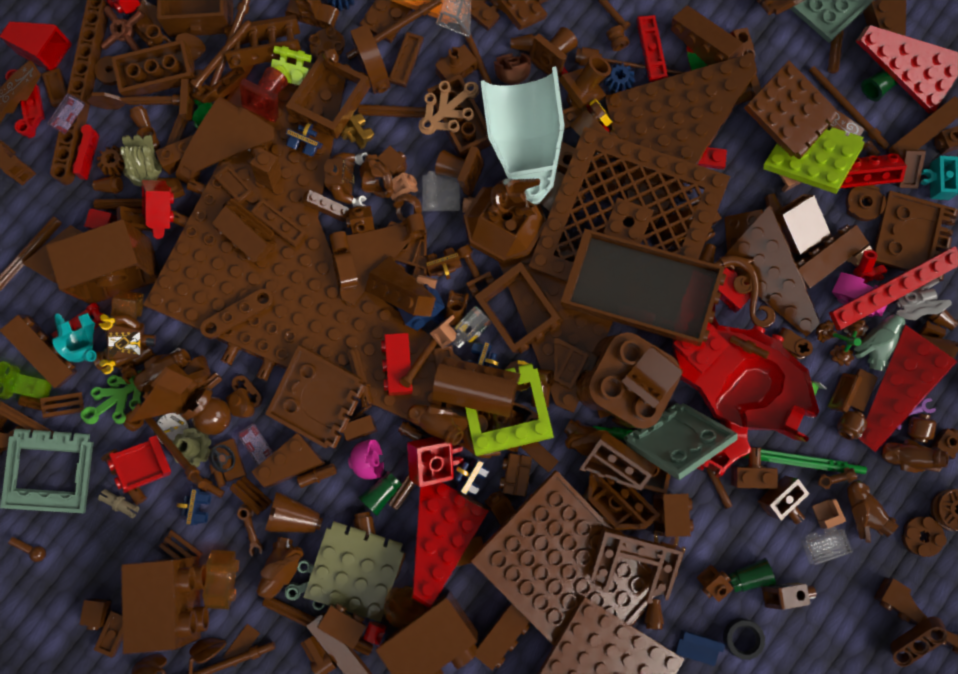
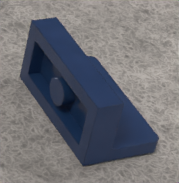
[676,630,725,666]

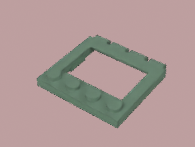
[0,429,94,513]

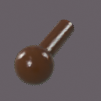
[8,537,46,562]

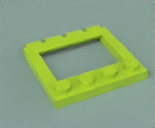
[465,363,554,456]

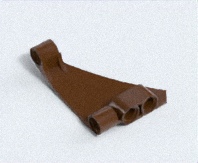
[175,96,275,185]
[329,213,427,305]

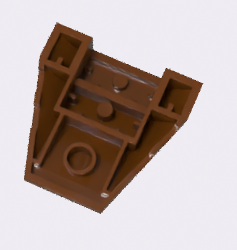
[127,355,211,422]

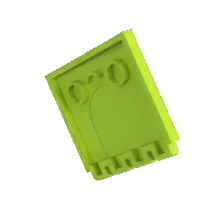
[763,126,865,194]

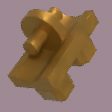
[341,113,374,150]

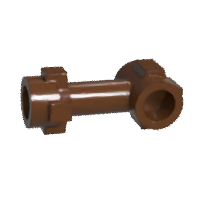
[817,467,857,489]

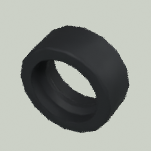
[723,618,765,660]

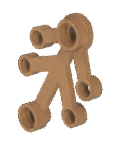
[419,81,479,135]

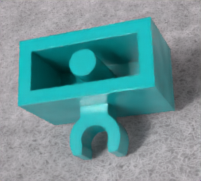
[920,156,958,200]

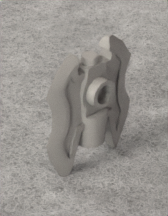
[895,279,952,321]

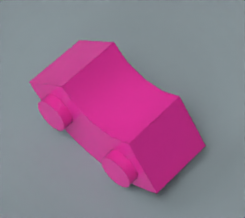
[832,272,887,317]

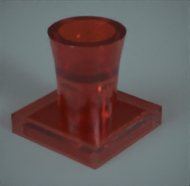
[240,67,288,123]

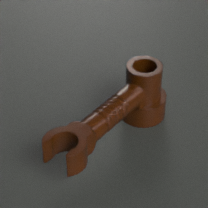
[237,503,264,557]

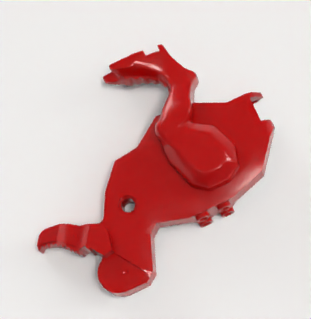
[618,270,819,478]

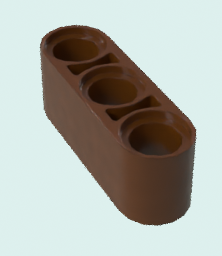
[890,616,948,667]

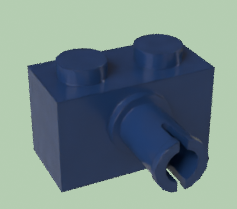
[398,284,445,331]

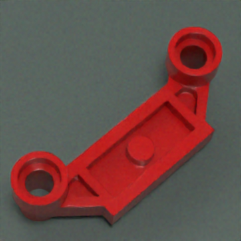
[5,69,45,138]

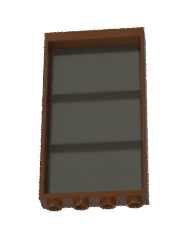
[561,229,727,347]

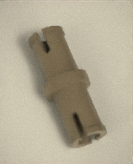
[98,489,139,518]

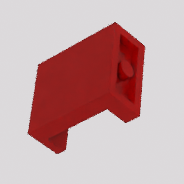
[107,435,171,493]

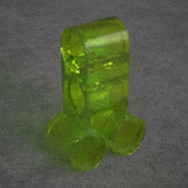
[0,361,52,399]

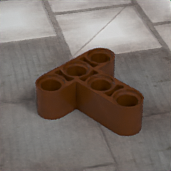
[285,0,340,29]

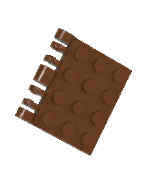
[873,190,958,282]

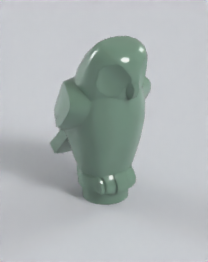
[853,314,905,371]

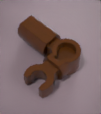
[117,346,155,384]

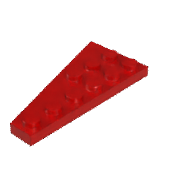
[858,325,957,452]

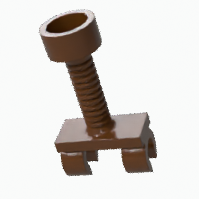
[456,245,494,297]

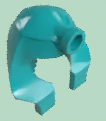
[52,313,97,362]

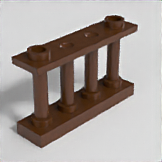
[224,14,302,69]

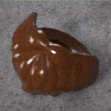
[393,194,422,222]

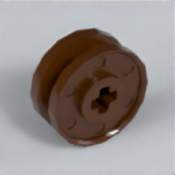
[931,489,958,531]

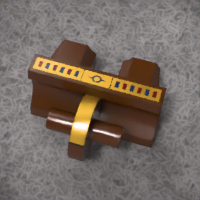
[425,248,462,280]

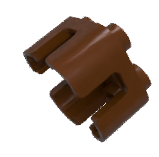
[576,332,680,429]

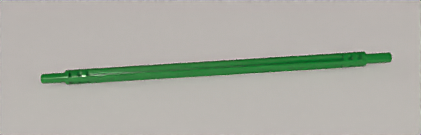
[592,426,867,474]

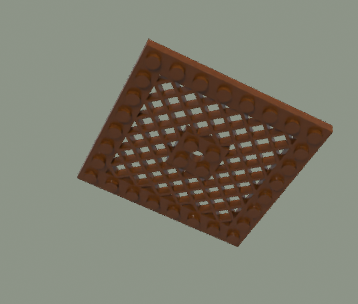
[528,126,731,322]

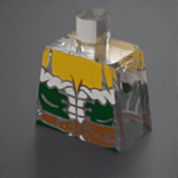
[453,306,492,348]

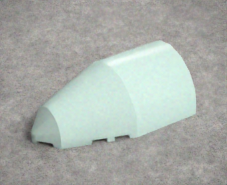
[481,66,565,204]

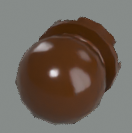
[180,385,232,435]

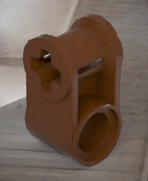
[445,290,469,325]
[777,327,813,360]

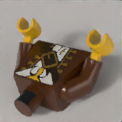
[99,314,156,374]

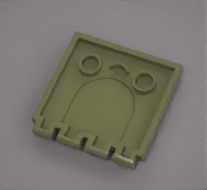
[303,521,404,622]

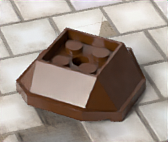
[463,187,547,264]

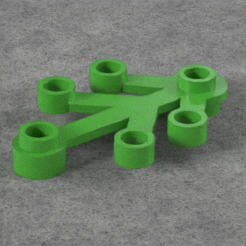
[81,371,142,424]

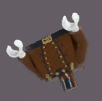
[324,152,368,207]

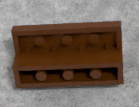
[433,357,521,418]

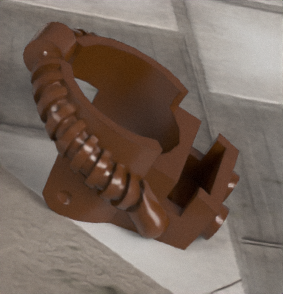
[359,154,394,198]

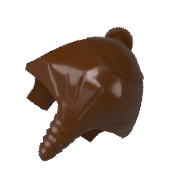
[487,178,540,217]

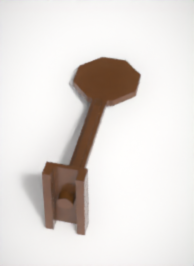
[87,79,195,121]

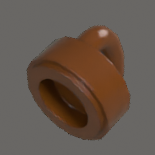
[123,411,144,432]

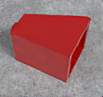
[0,21,72,71]

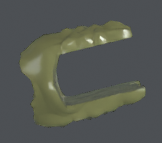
[120,134,162,187]

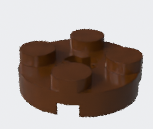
[845,185,886,221]
[902,517,947,557]

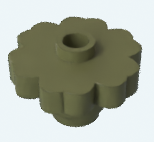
[172,428,211,468]

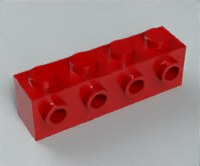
[840,153,907,188]

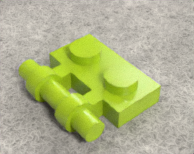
[269,46,312,85]

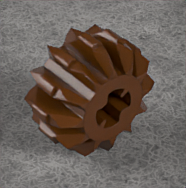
[96,145,125,177]

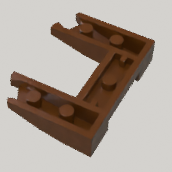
[590,526,684,604]

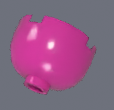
[348,440,384,480]

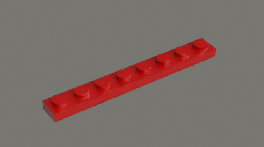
[829,246,958,330]

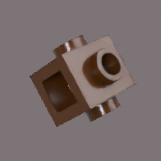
[346,205,375,234]
[696,564,734,602]

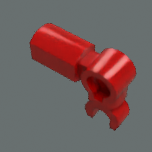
[853,250,887,283]

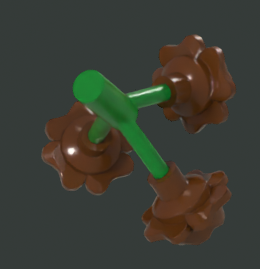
[816,320,869,366]

